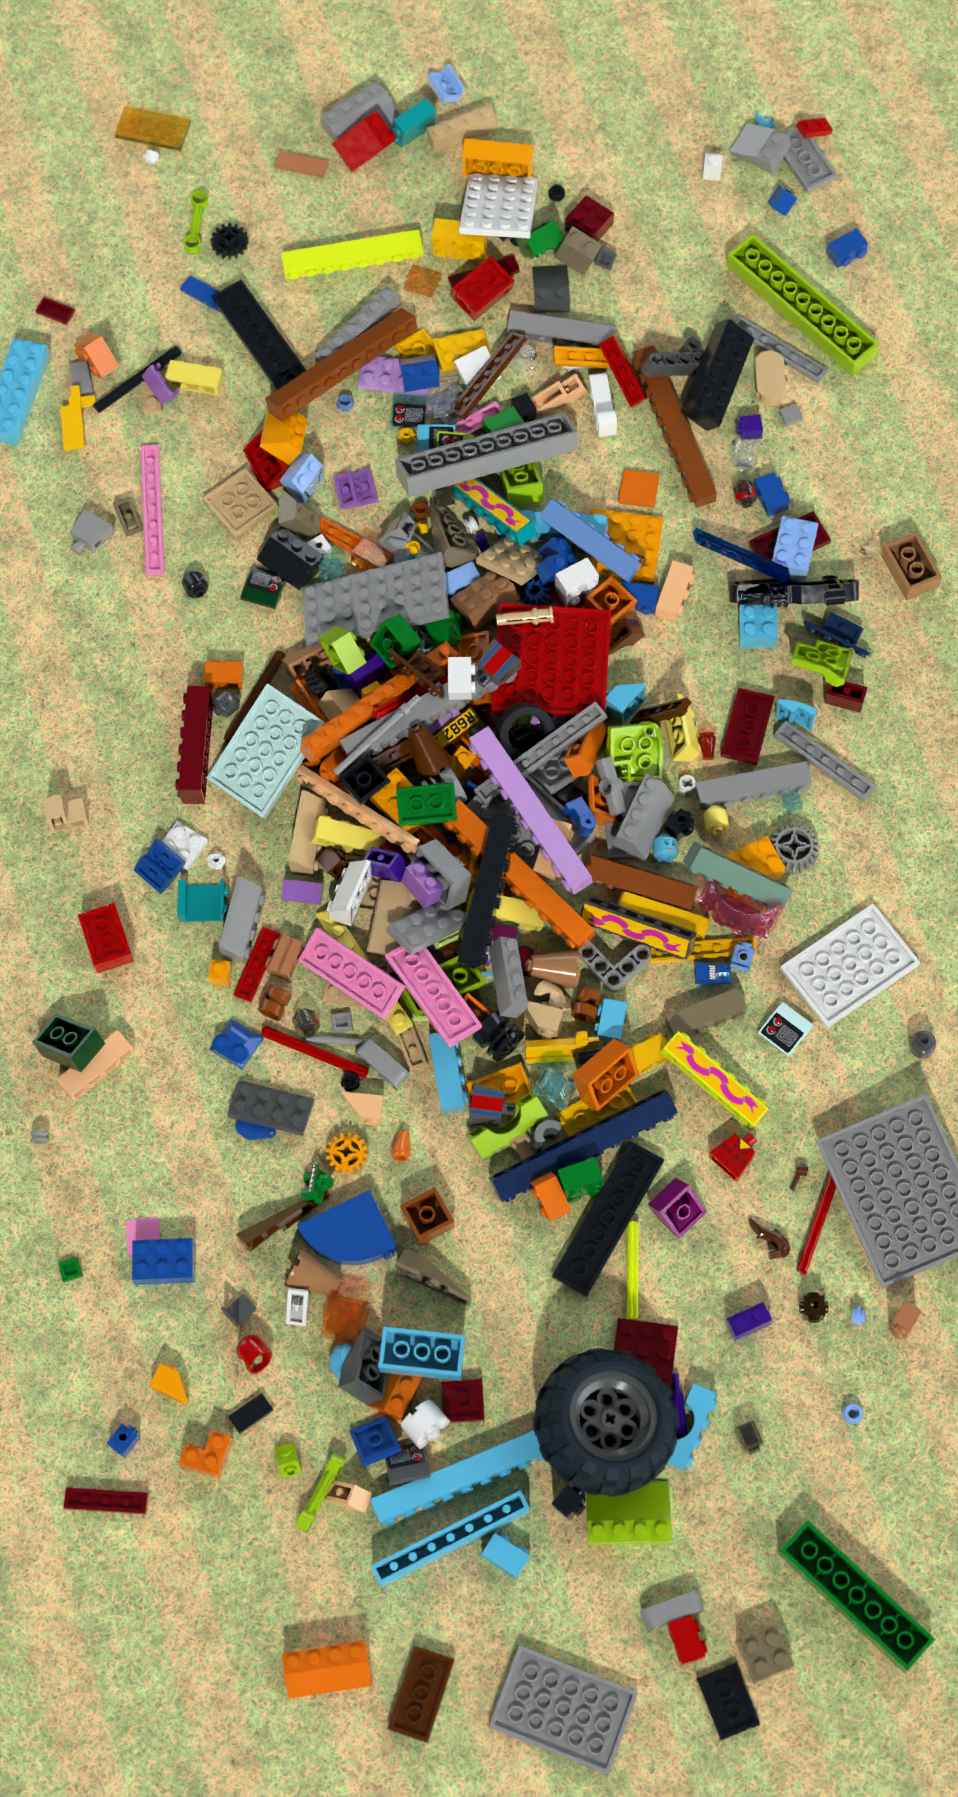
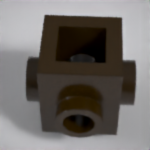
[799,1292,828,1323]

